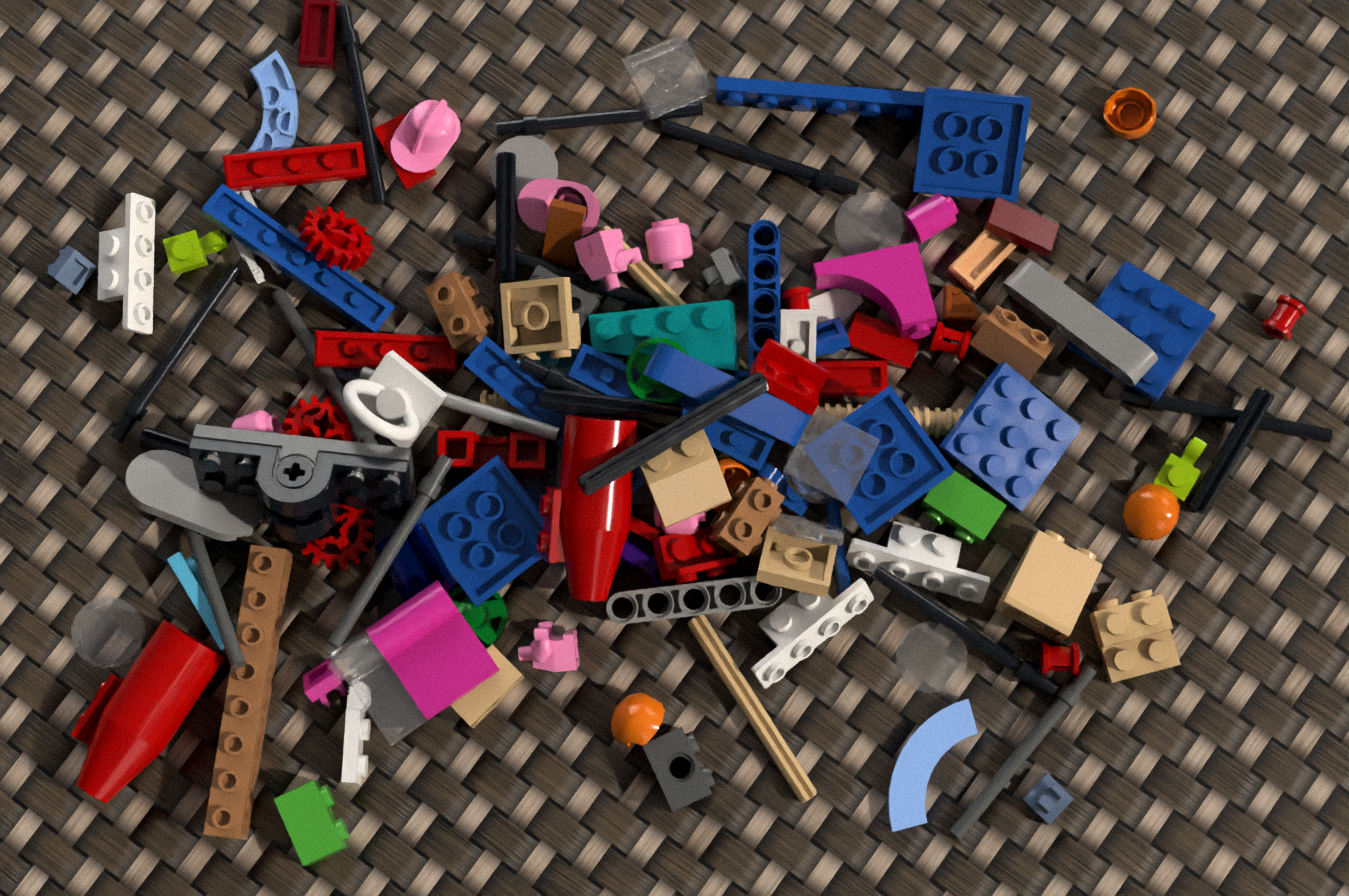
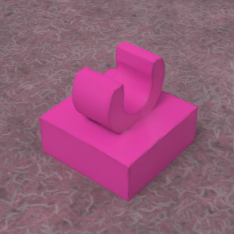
[302,657,347,707]

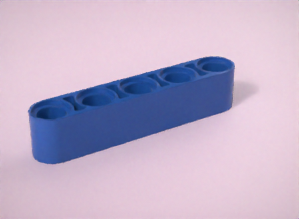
[747,219,780,394]
[643,341,813,447]

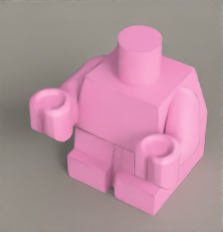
[573,228,642,291]
[518,621,580,672]

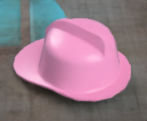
[391,99,461,173]
[517,178,600,236]

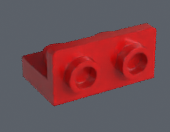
[749,338,829,416]
[651,526,738,585]

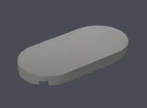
[125,450,263,541]

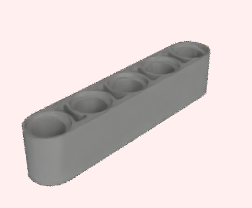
[1002,258,1158,386]
[606,575,782,624]

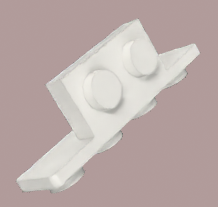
[97,193,155,335]
[846,521,990,603]
[751,578,874,689]

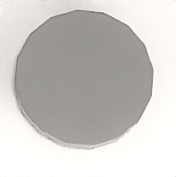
[490,136,558,204]

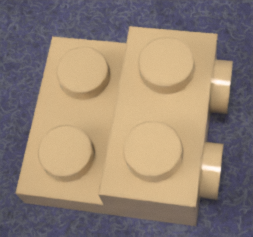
[500,277,581,361]
[755,526,838,598]
[1089,589,1181,684]

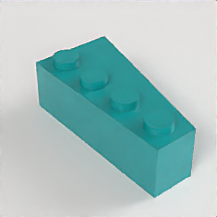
[588,300,741,373]

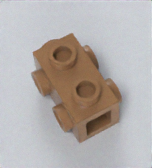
[424,271,495,354]
[970,305,1056,382]
[708,476,785,558]

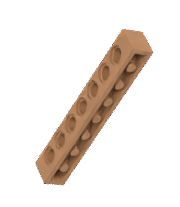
[203,545,293,840]

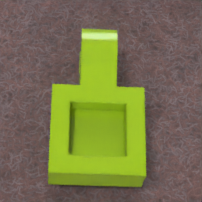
[163,230,229,275]
[1151,437,1207,503]

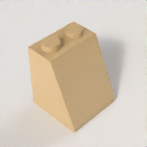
[994,530,1103,644]

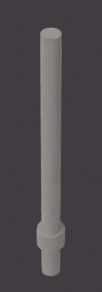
[360,367,562,442]

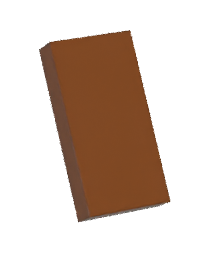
[542,198,587,269]

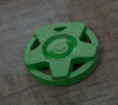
[626,338,689,403]
[448,586,508,648]

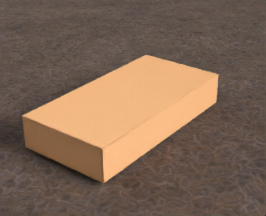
[948,230,1019,293]

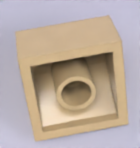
[638,429,732,528]

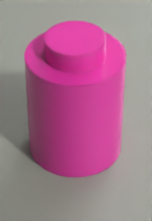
[902,193,958,244]

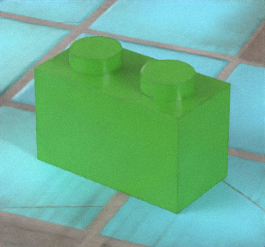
[920,470,1007,545]
[274,780,350,866]

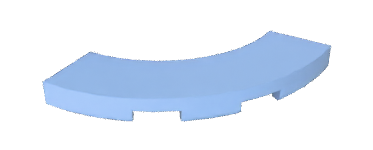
[246,50,299,193]
[888,699,978,832]

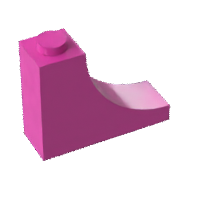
[813,242,937,339]

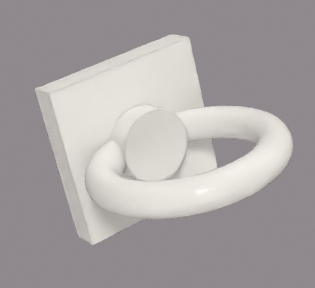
[343,350,447,448]

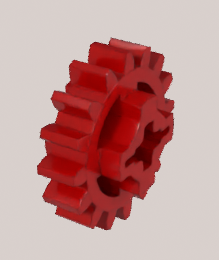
[298,206,374,272]
[281,395,356,442]
[299,505,374,571]

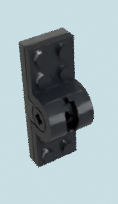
[189,424,416,543]

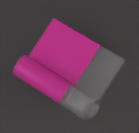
[327,580,500,746]

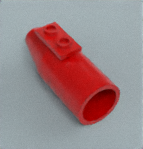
[537,415,638,601]
[70,619,225,803]

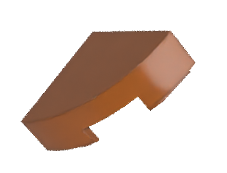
[943,285,979,323]

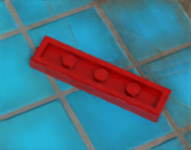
[222,142,367,192]
[314,330,457,373]

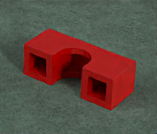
[437,430,548,476]

